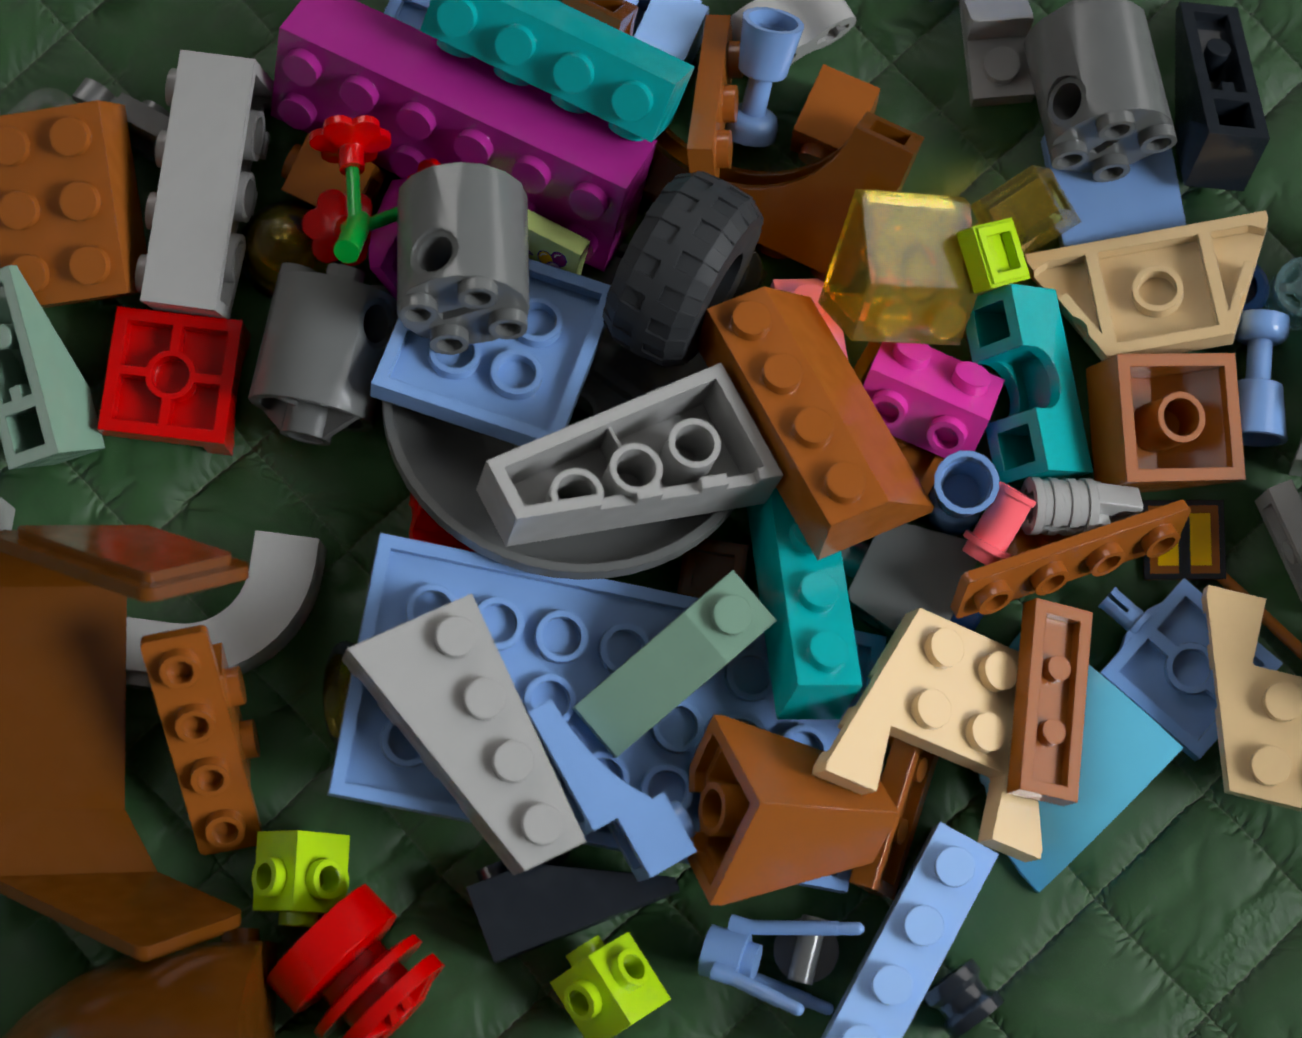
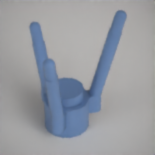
[698,914,865,1016]

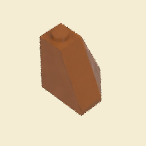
[688,715,899,906]

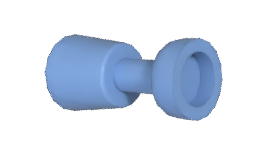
[725,7,804,147]
[1235,309,1290,447]
[926,451,999,535]

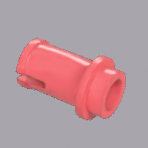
[962,481,1037,565]

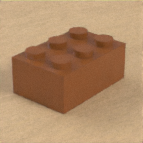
[0,100,147,308]

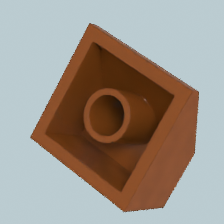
[1086,353,1246,492]

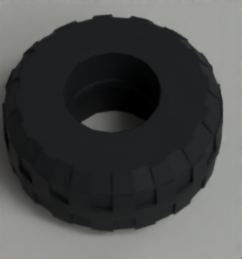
[602,171,764,368]

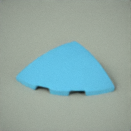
[978,632,1183,894]

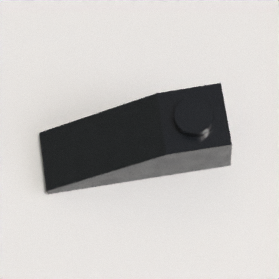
[1175,1,1270,192]
[466,861,680,964]

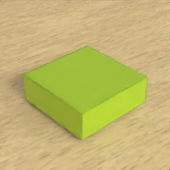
[956,217,1030,294]

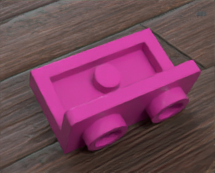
[863,329,1004,458]

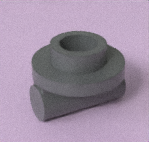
[773,914,839,985]

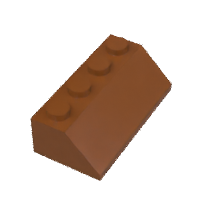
[697,286,934,560]

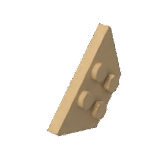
[1025,210,1268,361]

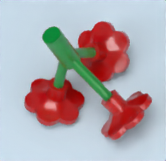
[301,115,441,266]

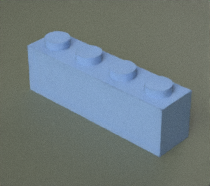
[821,822,999,1038]

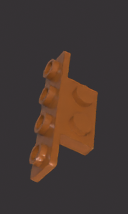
[950,499,1191,619]
[140,625,263,855]

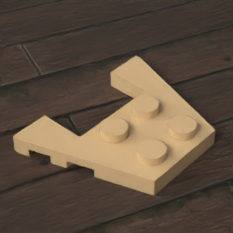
[1201,585,1302,812]
[812,608,1042,863]

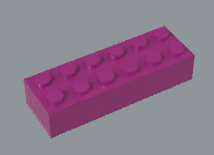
[270,0,657,272]

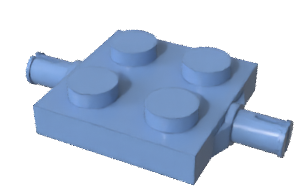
[1098,578,1283,761]

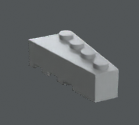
[135,49,274,319]
[476,363,783,547]
[341,593,587,876]

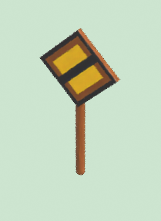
[1142,500,1302,661]

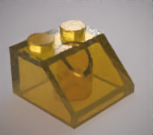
[818,189,978,345]

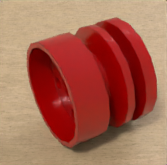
[265,884,446,1038]

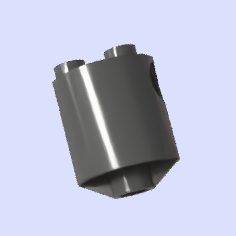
[1024,0,1177,182]
[397,162,530,355]
[248,263,399,446]

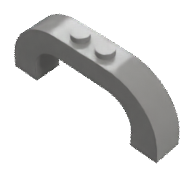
[0,497,327,690]

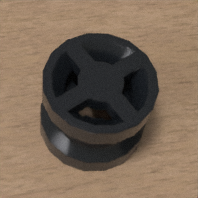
[922,958,1005,1038]

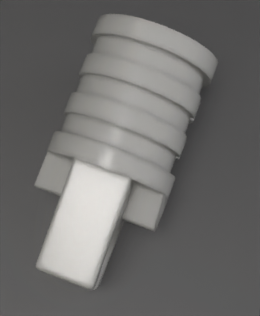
[1020,477,1143,536]

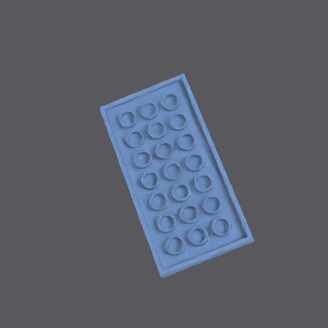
[327,533,887,893]

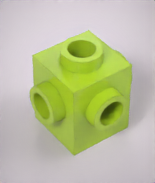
[252,830,350,927]
[550,932,671,1038]

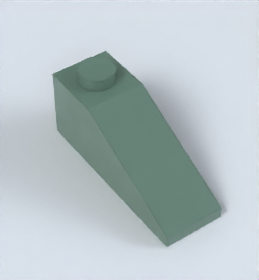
[0,265,105,470]
[572,570,777,758]

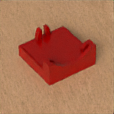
[97,306,251,456]

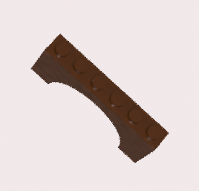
[561,0,925,288]

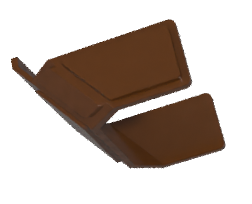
[0,525,249,962]

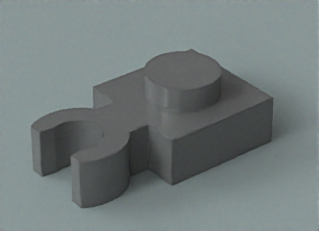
[72,77,170,164]

